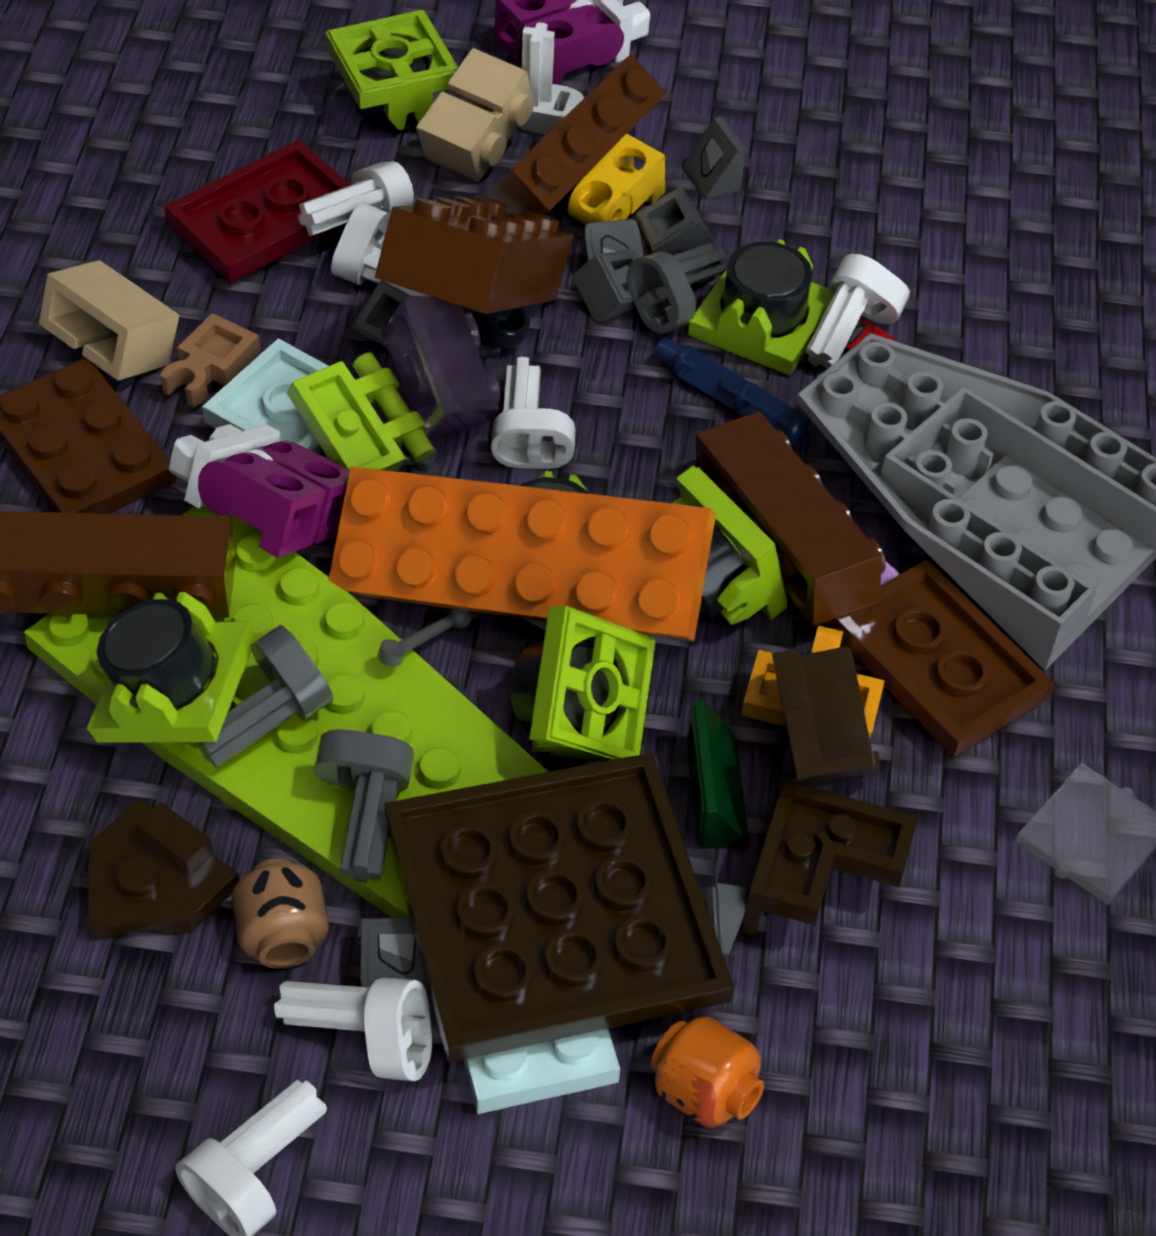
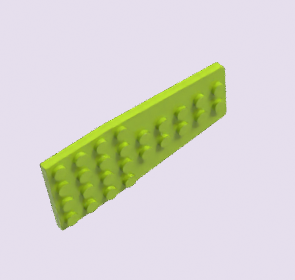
[24,506,549,918]

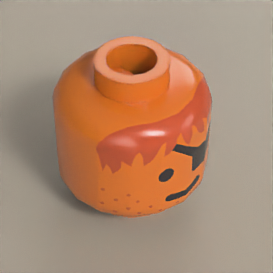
[651,1016,764,1128]

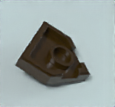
[88,798,239,940]

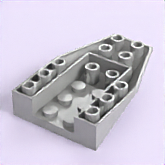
[797,333,1156,670]

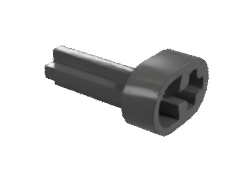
[627,243,727,334]
[197,625,333,768]
[314,729,415,883]

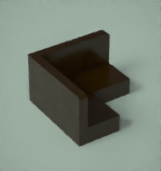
[772,647,881,788]
[742,780,918,936]

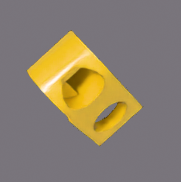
[568,133,665,225]

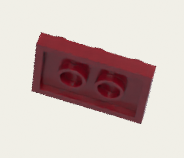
[164,140,351,283]

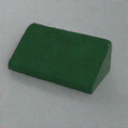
[686,700,749,849]

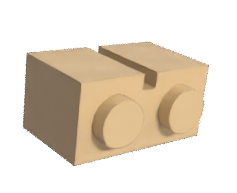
[416,48,534,183]
[39,260,180,381]

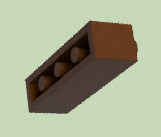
[483,54,667,216]
[696,411,886,627]
[0,511,236,618]

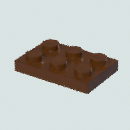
[0,358,177,514]
[829,559,1055,758]

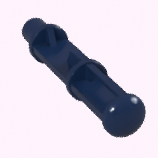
[654,338,810,446]

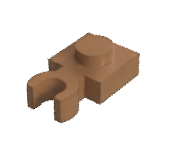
[160,313,261,407]

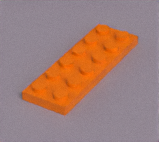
[328,466,716,642]

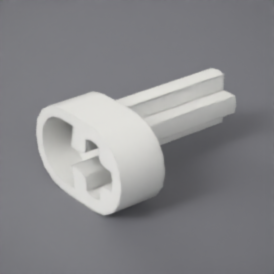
[518,22,584,135]
[298,161,414,236]
[331,202,444,309]
[805,254,910,369]
[491,357,576,469]
[274,977,432,1081]
[175,1079,327,1236]

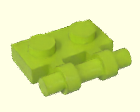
[287,352,435,471]

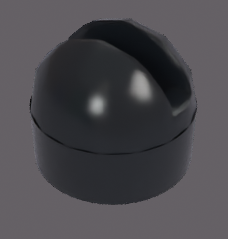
[481,307,530,351]

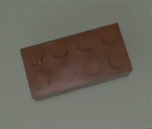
[374,195,574,314]

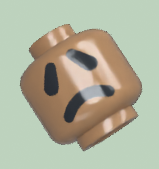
[231,858,329,969]

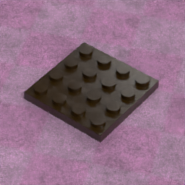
[384,752,735,1063]

